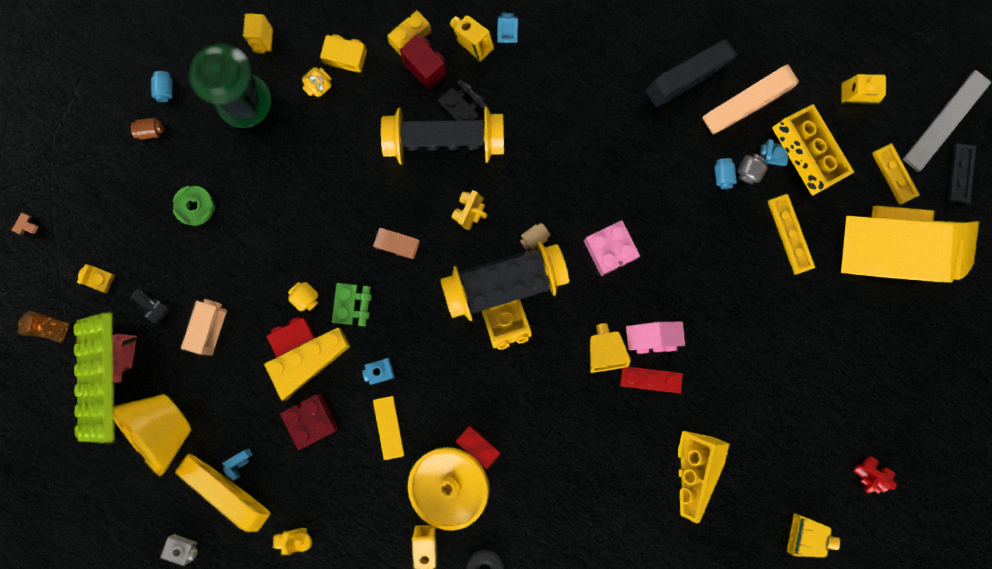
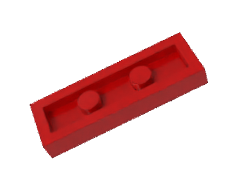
[620,367,683,393]

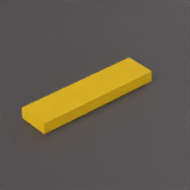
[768,194,815,274]

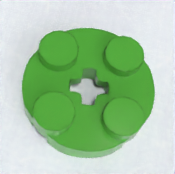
[173,186,215,226]

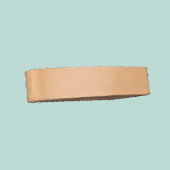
[703,64,799,134]

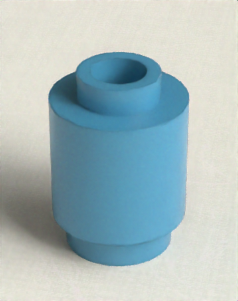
[151,71,172,102]
[715,158,737,189]

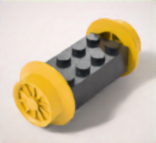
[381,106,504,164]
[441,241,569,321]

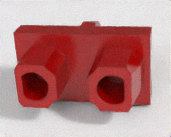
[853,457,897,493]

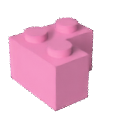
[626,322,685,354]

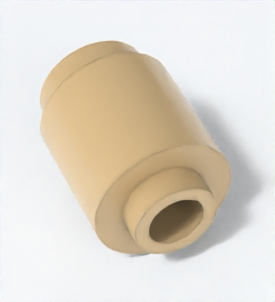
[520,223,550,251]

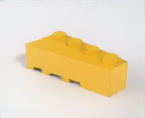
[264,328,350,401]

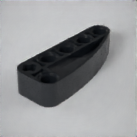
[645,39,738,108]

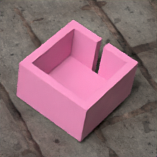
[584,220,640,276]

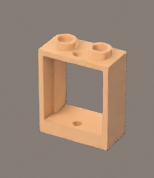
[181,299,227,355]

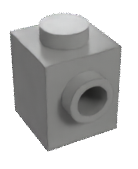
[161,534,198,565]

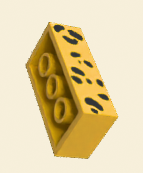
[772,104,854,196]

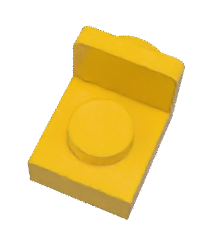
[77,264,115,293]

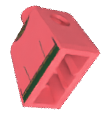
[112,334,137,382]

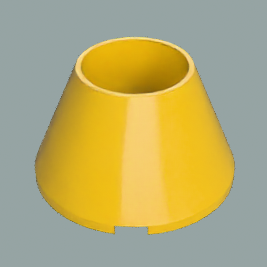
[113,395,191,476]

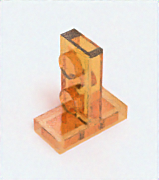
[17,311,69,343]

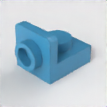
[498,13,518,43]
[760,139,788,166]
[223,449,253,481]

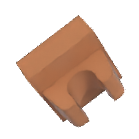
[12,213,38,234]

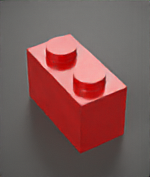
[267,317,316,357]
[456,426,500,469]

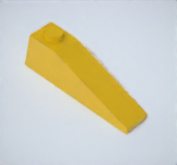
[678,431,729,523]

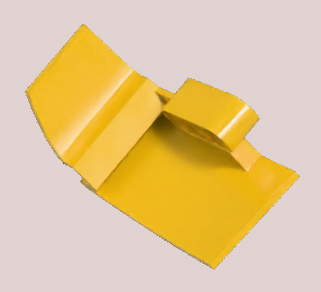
[841,206,979,282]

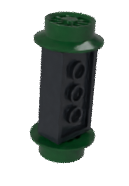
[190,44,271,128]

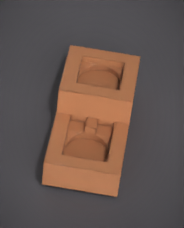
[373,228,420,259]

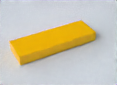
[872,143,919,205]
[373,396,405,460]

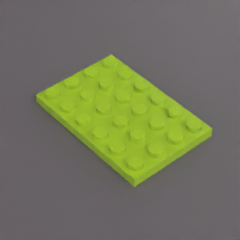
[74,313,113,442]

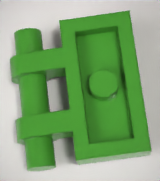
[332,283,372,326]

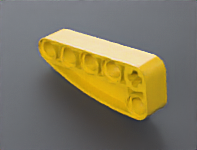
[175,454,270,531]

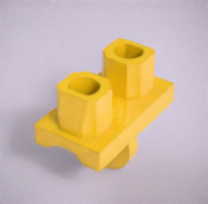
[452,190,487,230]
[273,528,312,555]

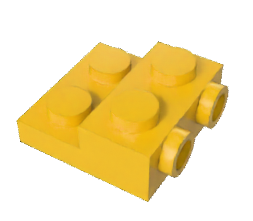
[482,299,532,350]

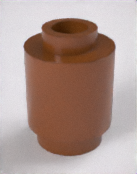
[131,117,163,140]

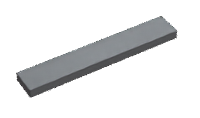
[903,70,991,172]

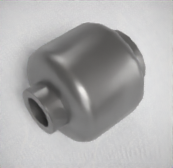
[737,154,767,185]

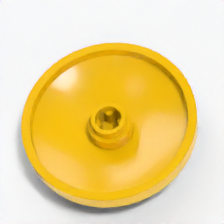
[408,447,489,530]

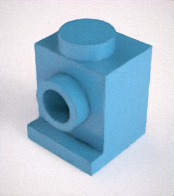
[362,358,395,385]

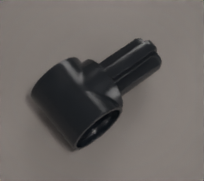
[132,290,171,325]

